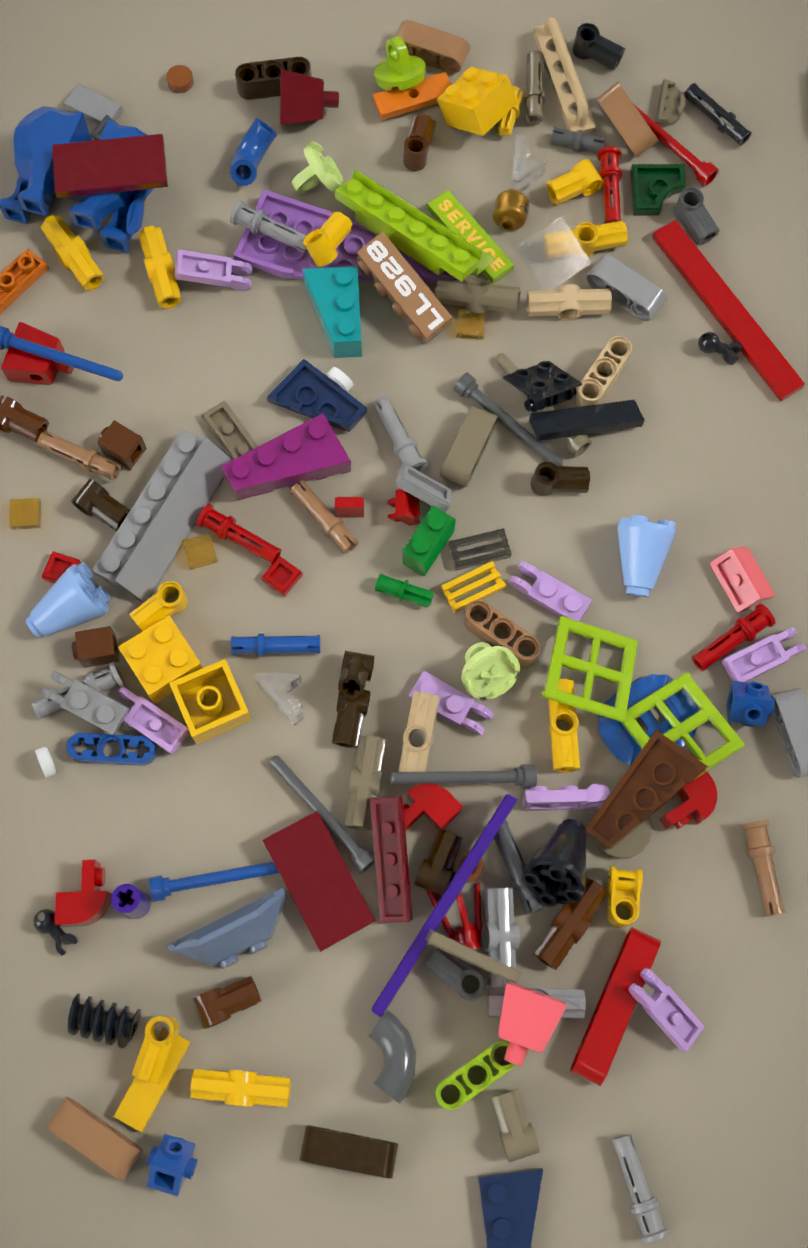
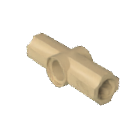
[527,284,612,321]
[399,691,440,785]

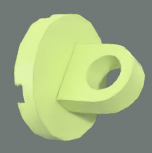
[292,141,343,194]
[461,642,520,699]

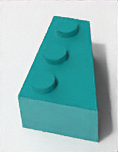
[302,266,362,358]

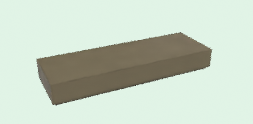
[201,400,258,460]
[426,929,522,984]

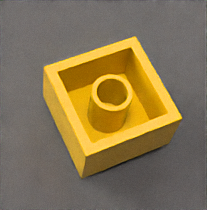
[437,66,518,136]
[118,615,203,704]
[169,659,252,744]

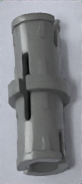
[550,127,606,154]

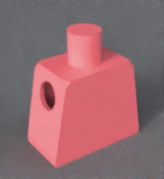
[498,981,566,1066]

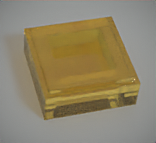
[456,309,486,340]
[9,498,41,530]
[182,533,218,570]

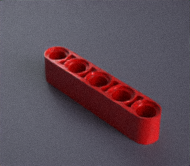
[570,927,661,1086]

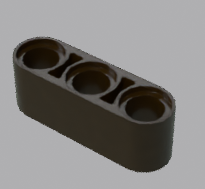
[235,57,311,100]
[299,1125,399,1179]

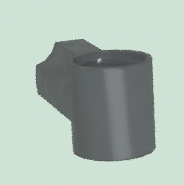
[674,187,720,245]
[425,948,485,1001]

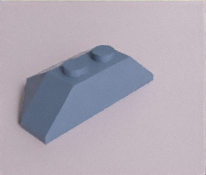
[167,888,287,969]

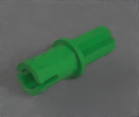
[375,573,434,608]

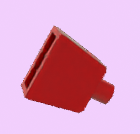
[1,322,74,385]

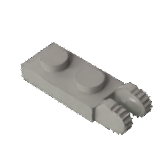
[41,670,130,735]

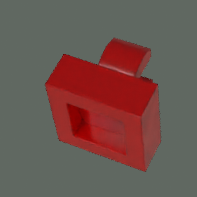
[387,489,420,526]

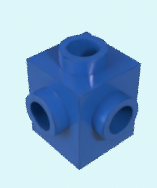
[726,680,775,727]
[147,1134,198,1197]

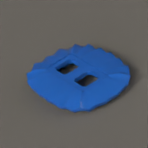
[598,674,698,765]

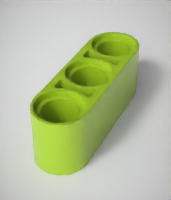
[435,1041,515,1110]

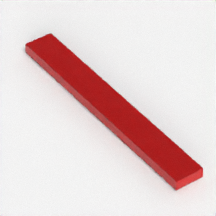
[652,220,805,402]

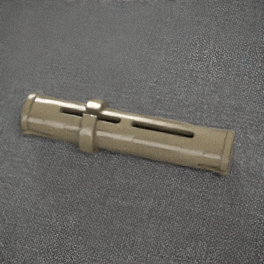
[524,50,545,125]

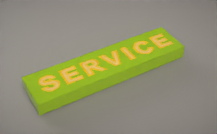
[427,190,514,284]

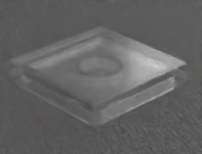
[516,216,591,291]

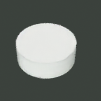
[326,367,354,392]
[35,746,57,778]

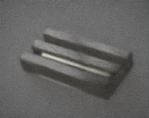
[448,528,512,571]

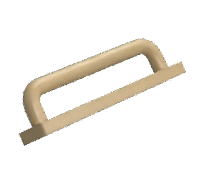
[534,16,596,134]

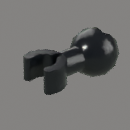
[698,332,743,365]
[33,909,79,955]

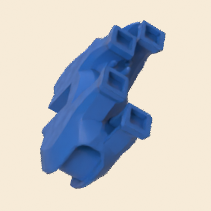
[0,106,154,254]

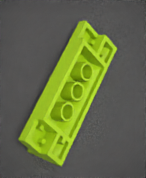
[335,169,494,282]

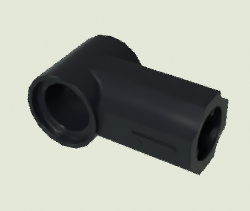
[572,23,626,70]

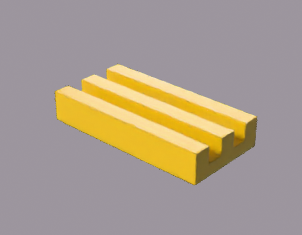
[441,561,506,613]

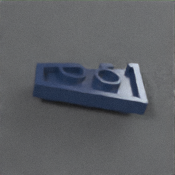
[267,359,368,432]
[478,1168,543,1248]

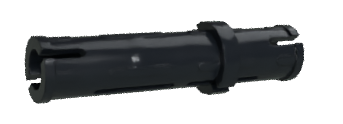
[684,83,752,146]

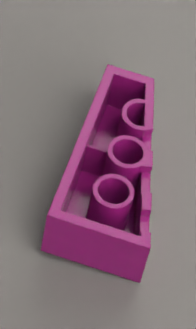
[222,413,351,500]

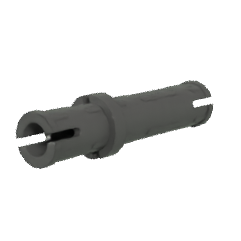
[494,821,545,915]

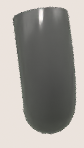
[369,1010,416,1104]

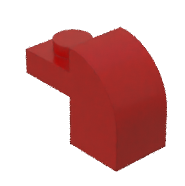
[659,771,718,830]
[403,784,463,831]
[54,859,112,927]

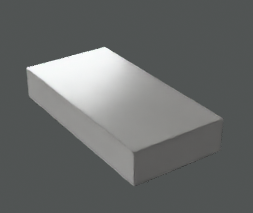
[64,84,123,125]
[396,463,452,512]

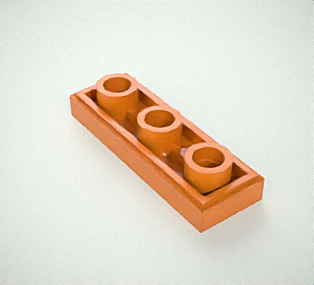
[372,72,451,121]
[0,248,49,314]

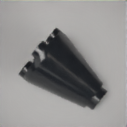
[522,819,586,907]

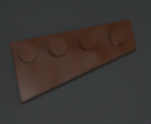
[584,730,709,849]

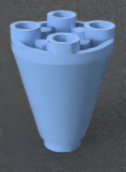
[617,515,676,597]
[25,563,111,638]

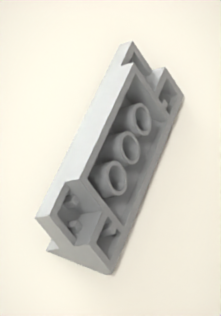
[92,429,232,603]

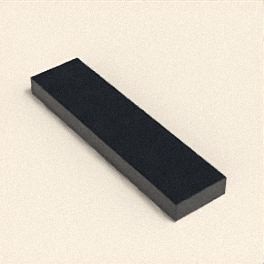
[529,399,645,441]

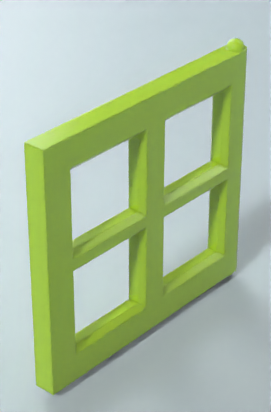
[541,616,638,723]
[619,672,745,780]

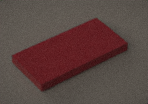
[52,134,168,198]
[262,811,375,952]

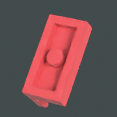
[709,547,775,613]

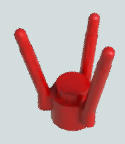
[426,883,482,950]

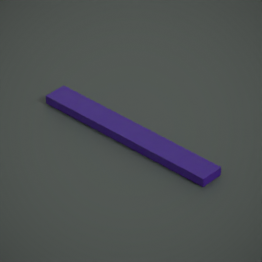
[371,794,518,1017]

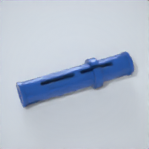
[231,633,320,657]

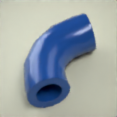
[230,118,277,186]

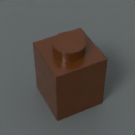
[98,420,147,470]
[72,626,120,668]

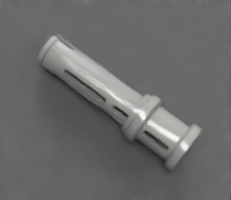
[230,200,308,254]
[373,396,428,473]
[32,661,125,719]
[612,1134,670,1244]

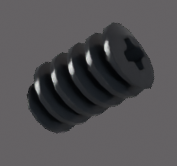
[68,993,141,1049]

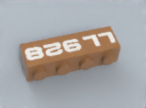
[356,231,452,344]

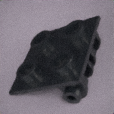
[503,361,582,413]

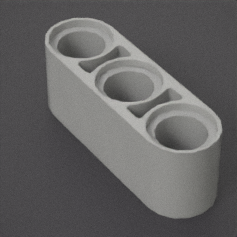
[586,254,667,321]
[771,688,808,778]

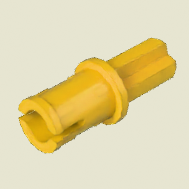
[497,86,523,136]

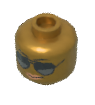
[492,189,530,231]

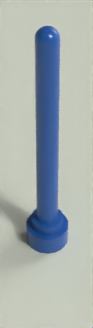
[0,326,123,381]
[149,862,279,902]

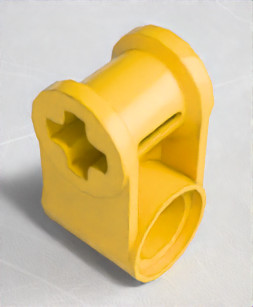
[607,866,643,928]

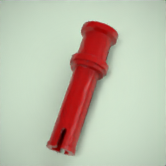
[597,146,623,224]
[196,503,282,564]
[692,603,776,672]

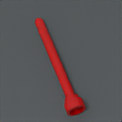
[634,104,719,186]

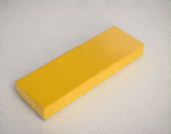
[114,1027,192,1133]

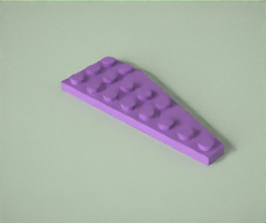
[233,190,458,283]

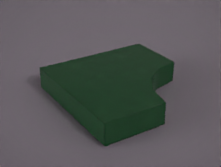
[630,164,686,216]

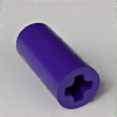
[111,884,151,919]

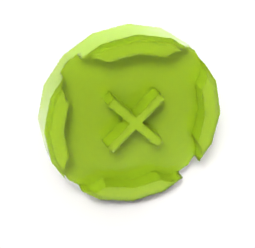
[374,36,426,91]

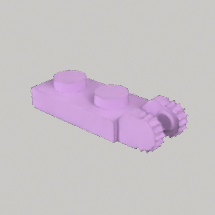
[174,249,253,290]
[508,561,592,622]
[721,627,807,682]
[408,671,494,736]
[118,686,190,756]
[522,784,611,811]
[628,968,705,1052]

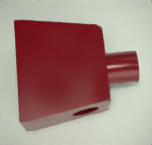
[280,70,339,124]

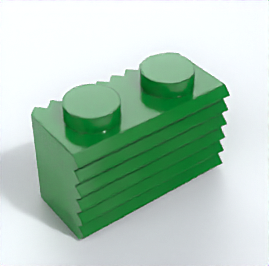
[402,506,456,576]

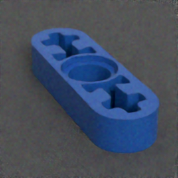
[67,733,157,766]

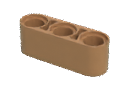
[395,20,470,74]
[597,82,659,158]
[464,600,540,668]
[47,1097,143,1181]

